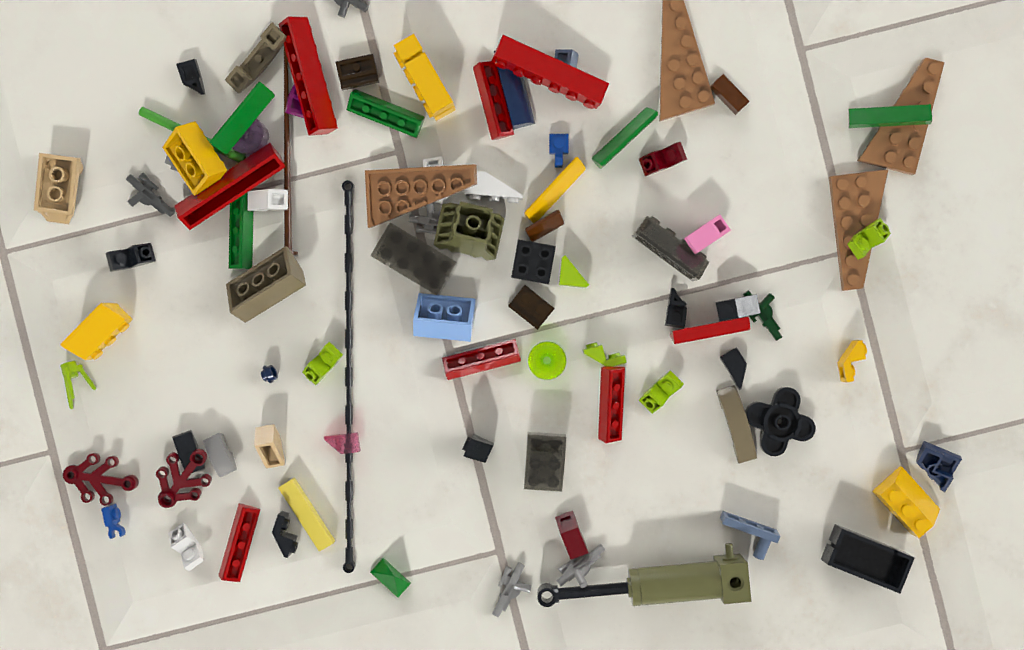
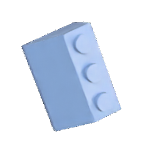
[413,293,475,342]

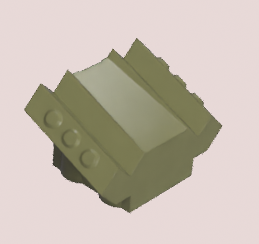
[433,201,505,261]

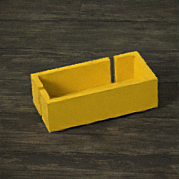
[393,34,456,121]

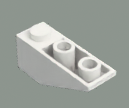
[465,171,523,203]

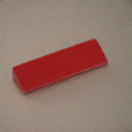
[473,61,514,140]
[670,317,750,344]
[442,339,521,380]
[598,366,625,443]
[219,503,260,582]

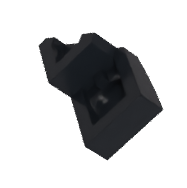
[176,59,205,95]
[665,288,687,328]
[720,347,747,390]

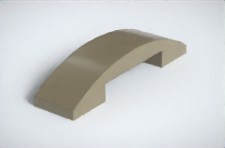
[225,22,287,94]
[716,385,757,464]

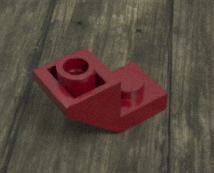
[639,142,687,176]
[555,511,589,560]

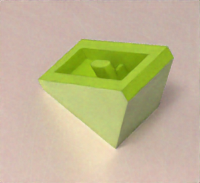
[559,255,589,288]

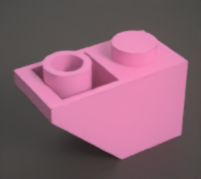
[684,215,731,254]

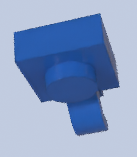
[549,134,569,168]
[101,503,126,539]

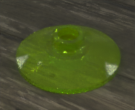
[528,341,566,380]

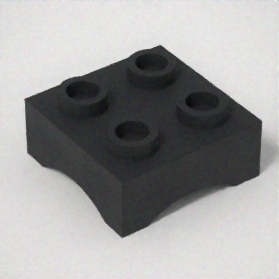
[511,239,556,285]

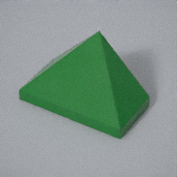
[370,558,411,598]

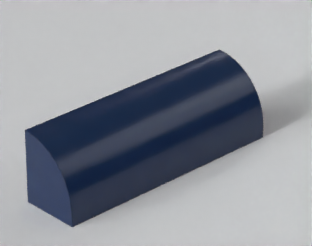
[494,50,535,130]

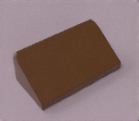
[710,74,750,115]
[525,210,564,242]

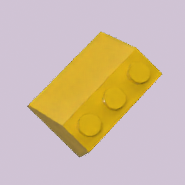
[162,121,227,196]
[60,303,133,360]
[872,466,940,538]

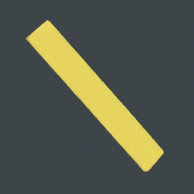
[278,477,335,551]

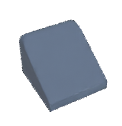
[554,49,578,68]

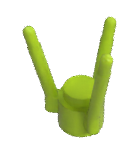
[60,361,96,409]

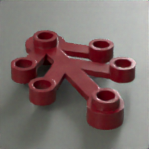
[156,449,212,508]
[63,453,139,506]

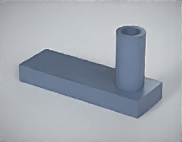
[720,511,780,560]

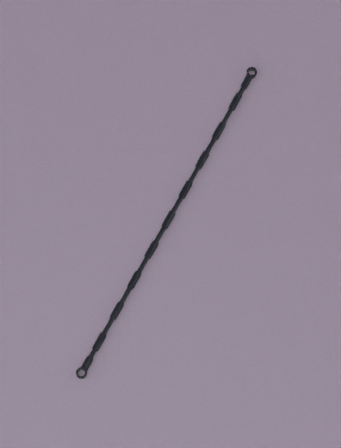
[342,180,356,573]

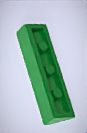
[210,82,275,154]
[346,89,425,138]
[848,104,932,128]
[592,107,658,169]
[228,192,254,269]

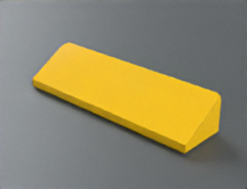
[524,157,586,223]

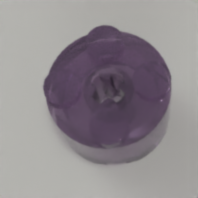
[232,119,269,156]

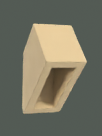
[254,424,285,469]

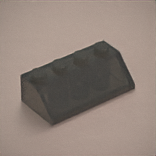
[632,216,709,281]

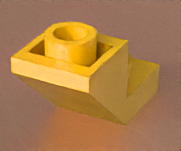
[837,340,867,383]

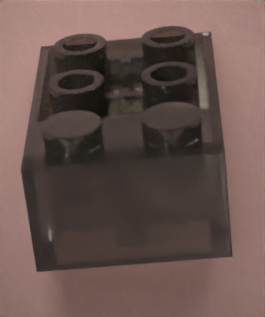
[524,432,566,492]

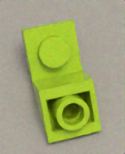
[847,218,891,260]
[302,342,343,385]
[583,342,627,367]
[639,370,684,414]

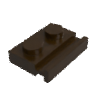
[335,54,380,91]
[508,285,555,330]

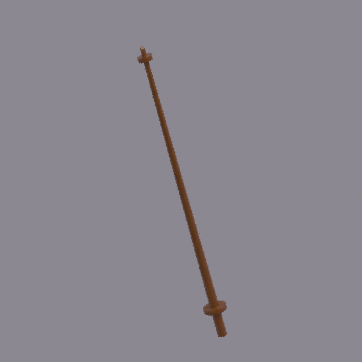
[284,47,298,256]

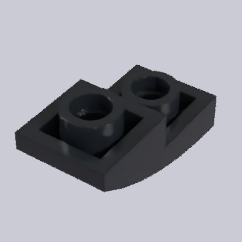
[172,430,205,473]

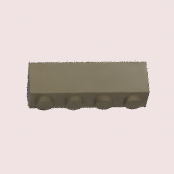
[226,246,306,323]

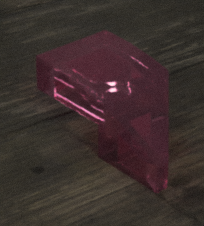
[324,432,361,454]

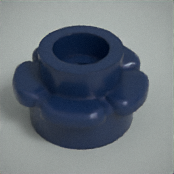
[261,365,278,383]

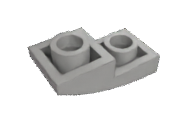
[203,433,237,477]

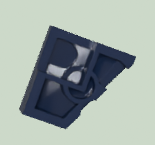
[916,441,962,492]

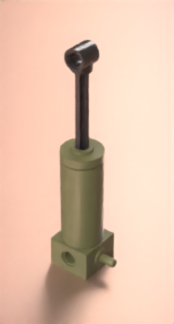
[537,543,752,607]

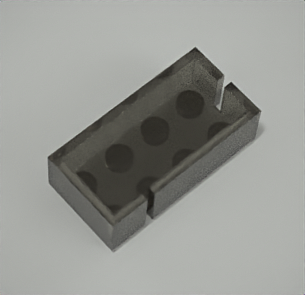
[370,223,458,296]

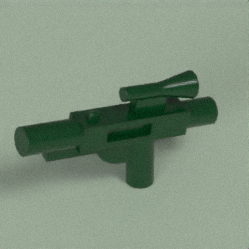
[743,290,782,341]

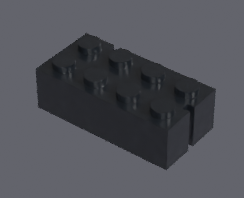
[821,524,915,594]

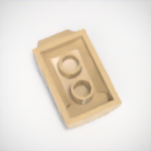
[34,153,83,224]

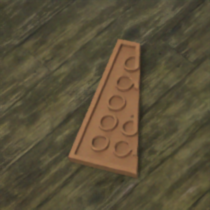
[659,0,715,122]
[857,58,945,175]
[365,164,477,228]
[829,169,888,291]

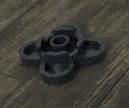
[745,387,816,456]

